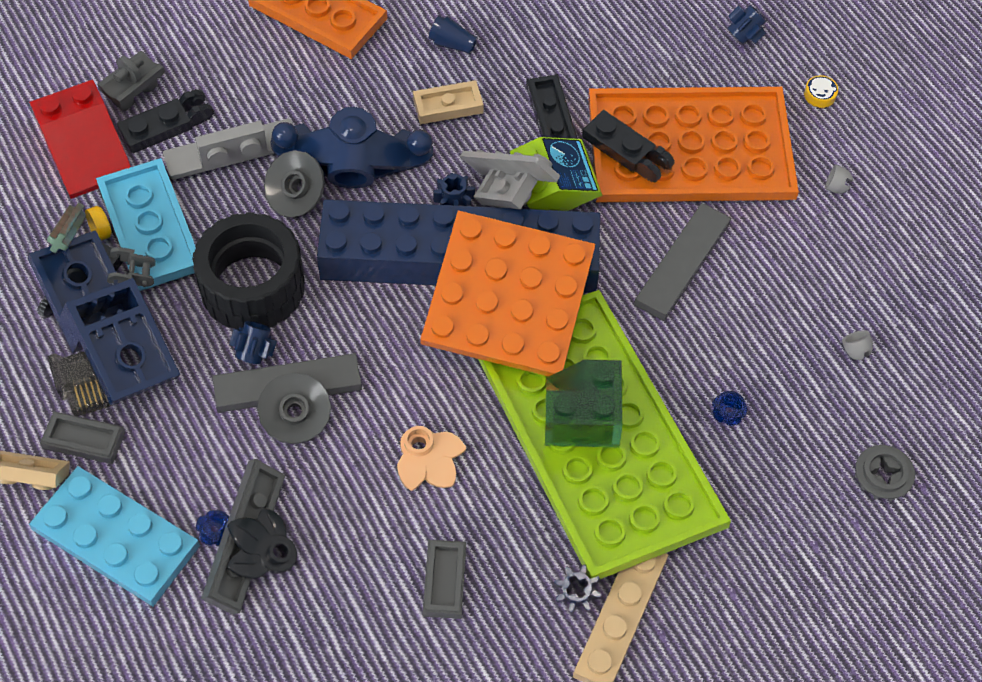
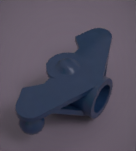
[270,106,433,189]

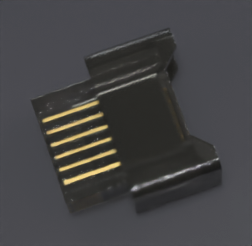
[47,351,119,416]

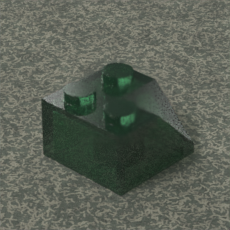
[545,360,622,448]

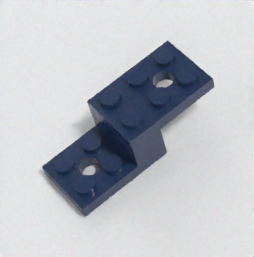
[27,230,180,405]

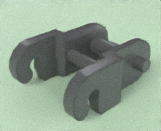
[107,247,156,287]

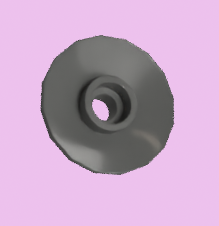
[264,150,325,218]
[257,372,331,444]

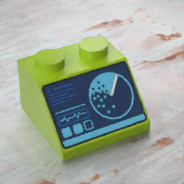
[510,137,602,211]

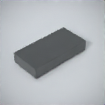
[40,411,125,465]
[423,539,466,619]

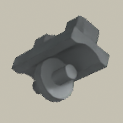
[97,51,165,111]

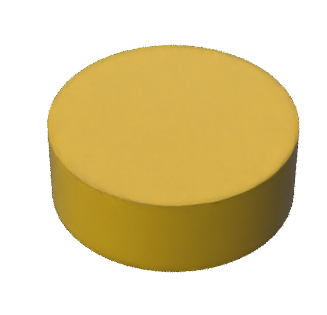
[85,205,112,241]

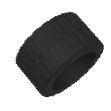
[192,212,305,329]

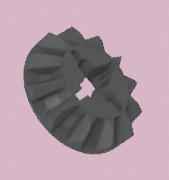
[854,445,915,502]

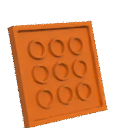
[420,210,596,379]

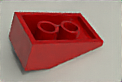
[29,79,131,199]

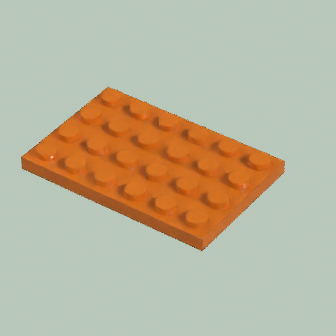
[588,86,799,202]

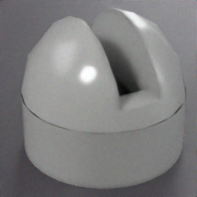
[825,164,853,194]
[842,330,873,360]

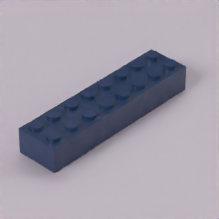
[317,199,600,293]

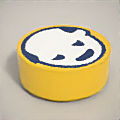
[804,75,838,108]

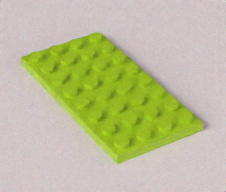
[478,290,731,579]

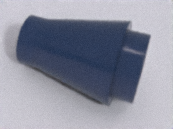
[428,15,478,54]

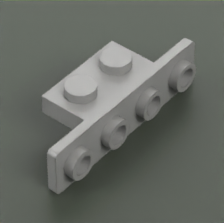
[163,118,293,180]
[460,150,560,210]

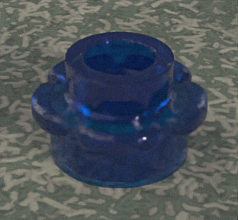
[712,391,748,426]
[196,510,229,547]

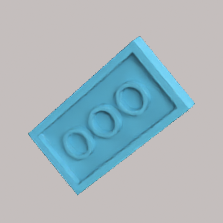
[96,158,196,291]
[29,466,200,607]

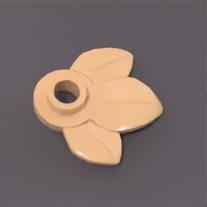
[397,426,466,491]

